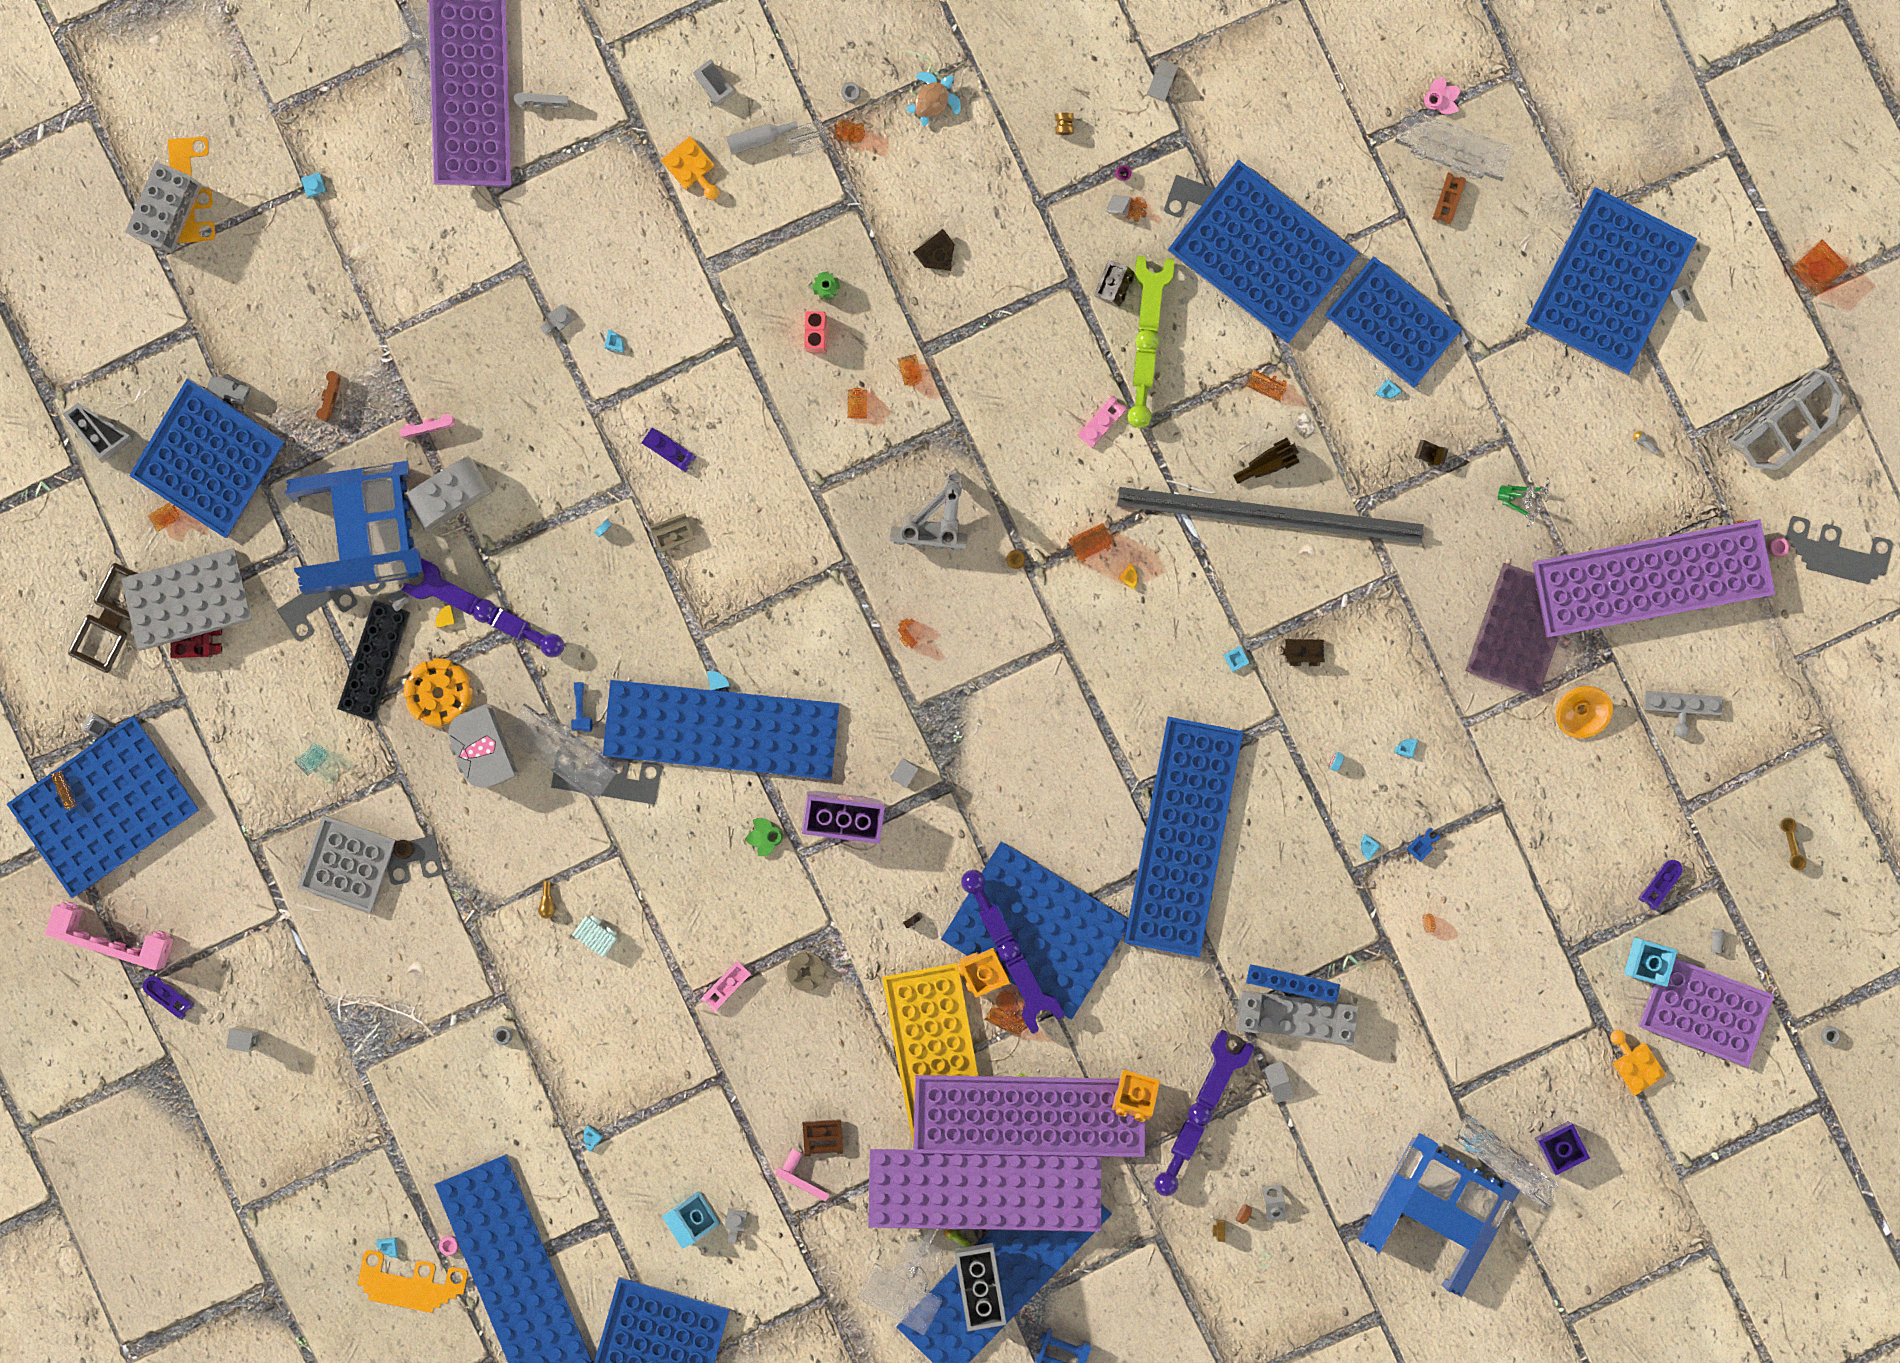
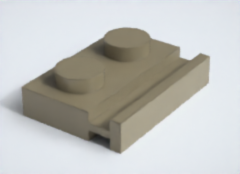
[649,513,695,553]

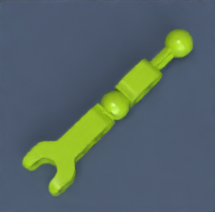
[1127,255,1174,429]

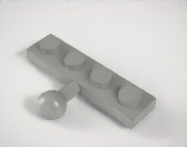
[1644,691,1723,738]

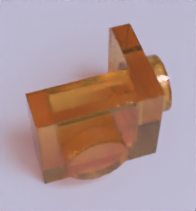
[833,119,865,144]
[897,354,923,386]
[848,388,867,419]
[147,503,180,532]
[897,618,918,648]

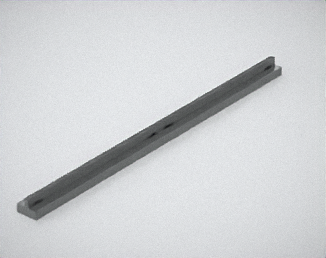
[1117,487,1424,544]

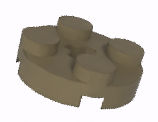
[787,952,825,991]

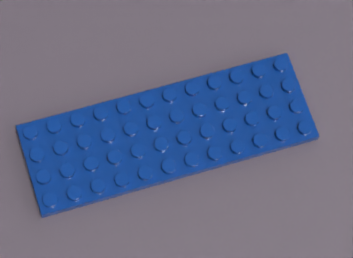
[602,680,840,780]
[1124,717,1243,958]
[434,1154,593,1363]
[896,1203,1112,1363]

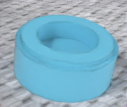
[594,519,612,537]
[1329,751,1344,772]

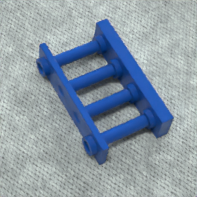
[1035,1328,1092,1363]

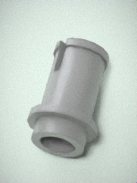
[1710,929,1726,953]

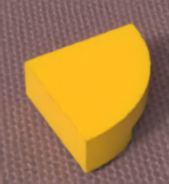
[1118,563,1138,590]
[435,605,456,628]

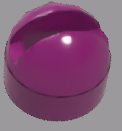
[1115,165,1132,181]

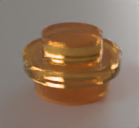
[996,991,1015,1011]

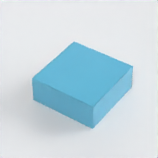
[1223,646,1249,672]

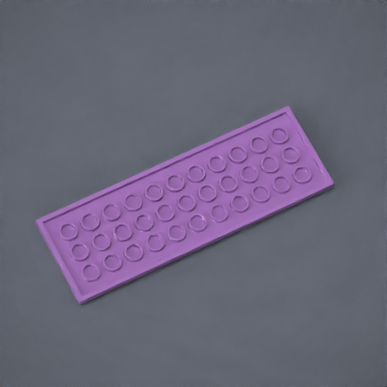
[428,0,511,187]
[1532,519,1775,637]
[913,1075,1145,1157]
[868,1149,1101,1232]

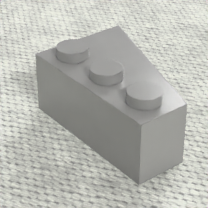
[63,403,132,463]

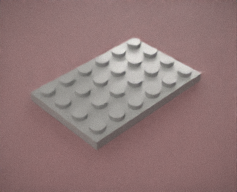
[121,548,252,651]

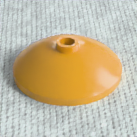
[1555,686,1613,738]

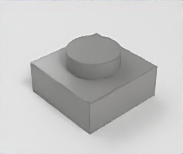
[1671,285,1694,309]

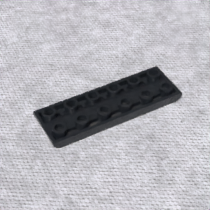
[337,600,410,721]

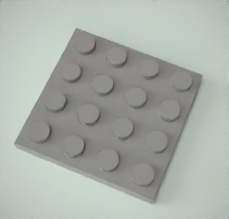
[298,815,396,913]

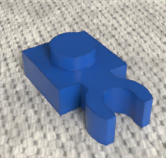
[1406,828,1440,862]

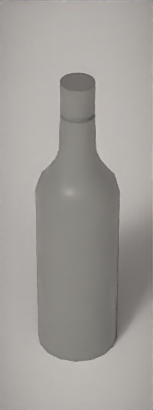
[726,121,798,155]

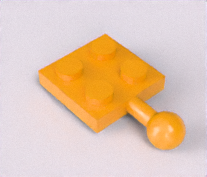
[661,136,719,200]
[1610,1030,1666,1096]

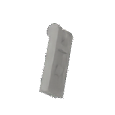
[514,93,570,110]

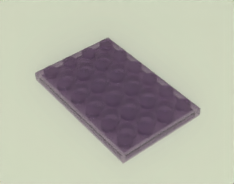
[1465,563,1560,697]

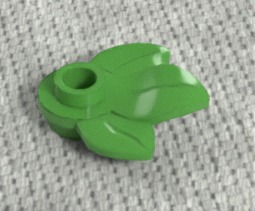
[745,818,783,856]

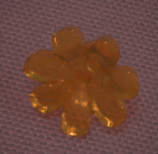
[1125,197,1147,222]

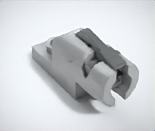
[200,374,251,405]

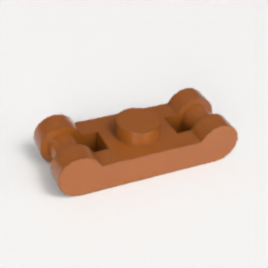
[1432,172,1466,225]
[316,371,341,421]

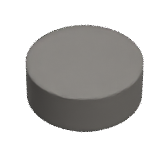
[841,82,861,103]

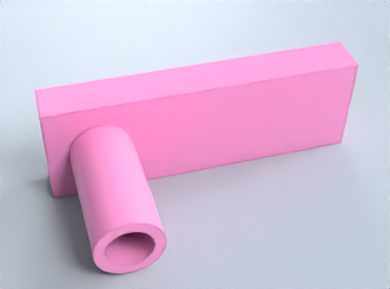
[774,1149,829,1202]

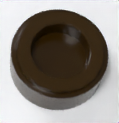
[394,840,414,859]

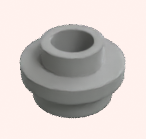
[493,1026,513,1045]
[1820,1026,1840,1045]

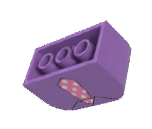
[801,791,885,844]

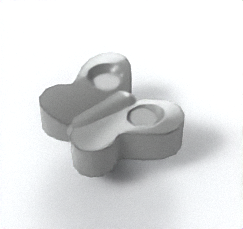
[387,590,410,611]

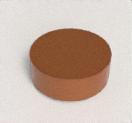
[1236,1204,1252,1224]

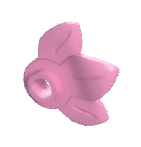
[1424,77,1461,115]

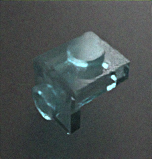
[295,743,327,776]

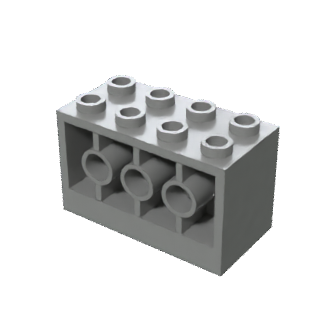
[125,161,202,254]

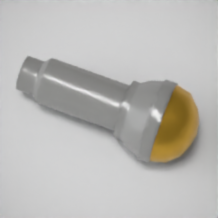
[1633,431,1659,454]

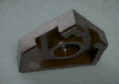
[913,228,955,271]

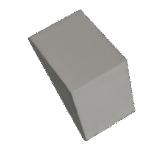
[1147,59,1178,102]
[1263,1061,1294,1103]

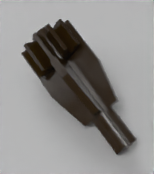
[1233,437,1300,484]

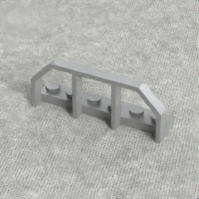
[1728,368,1842,469]

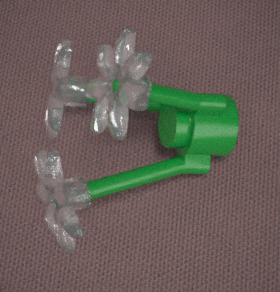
[1498,477,1550,528]

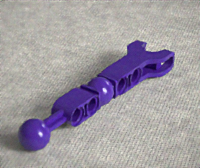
[401,558,564,658]
[961,869,1064,1034]
[1154,1029,1254,1196]

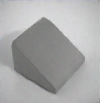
[1106,195,1131,216]
[81,712,110,739]

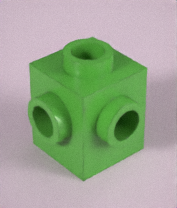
[812,271,840,301]

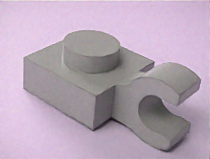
[540,304,575,335]
[725,1208,747,1244]

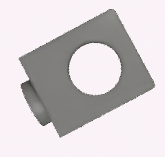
[1262,1184,1286,1222]

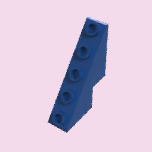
[1246,964,1340,1003]

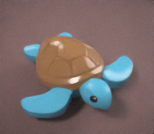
[907,72,961,126]

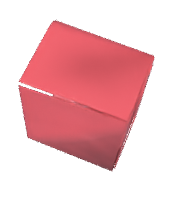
[804,311,827,353]

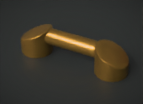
[1780,817,1807,870]

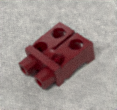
[170,629,223,659]

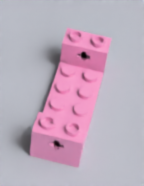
[45,901,174,970]

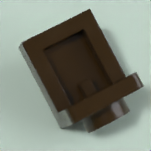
[1414,440,1449,466]

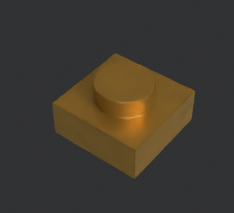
[1212,1220,1225,1242]

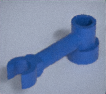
[571,682,593,733]

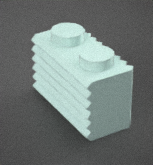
[572,915,618,958]

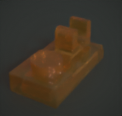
[1245,370,1287,402]
[984,1006,1025,1037]

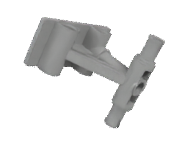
[890,470,968,551]

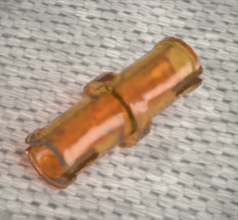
[50,770,77,811]

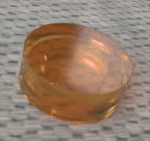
[1422,913,1436,933]

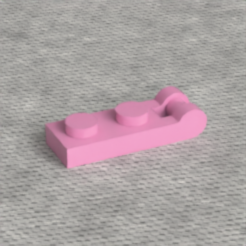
[1077,395,1127,448]
[399,414,455,439]
[701,960,751,1012]

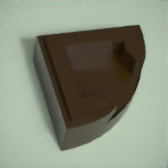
[903,912,923,928]

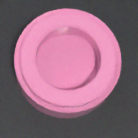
[1768,537,1789,557]
[439,1235,459,1256]

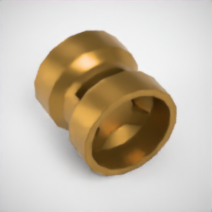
[1055,113,1074,135]

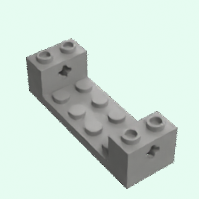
[1235,990,1358,1045]

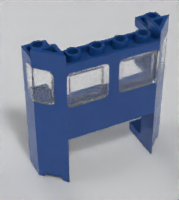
[285,461,422,595]
[1358,1133,1521,1297]

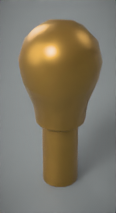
[538,881,555,919]

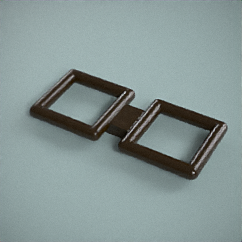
[68,563,138,673]

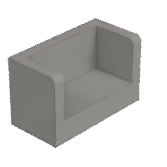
[693,59,735,107]
[890,758,919,788]
[226,1026,261,1052]

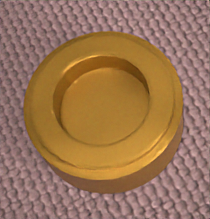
[1006,550,1025,569]

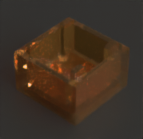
[1789,239,1849,296]
[1067,523,1113,564]

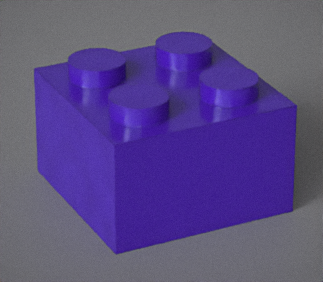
[1534,1121,1590,1176]

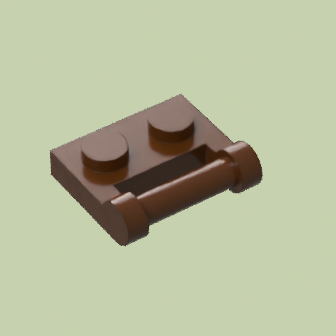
[802,1119,843,1156]

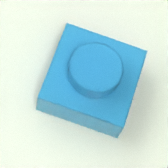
[301,173,326,198]

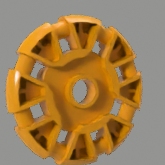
[404,658,473,727]

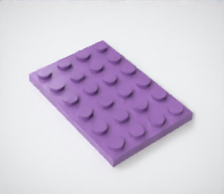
[1638,958,1775,1067]

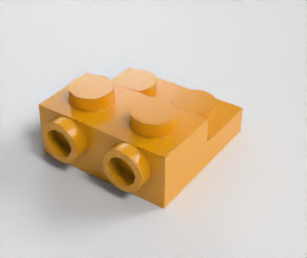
[958,948,1011,998]
[1112,1069,1160,1122]

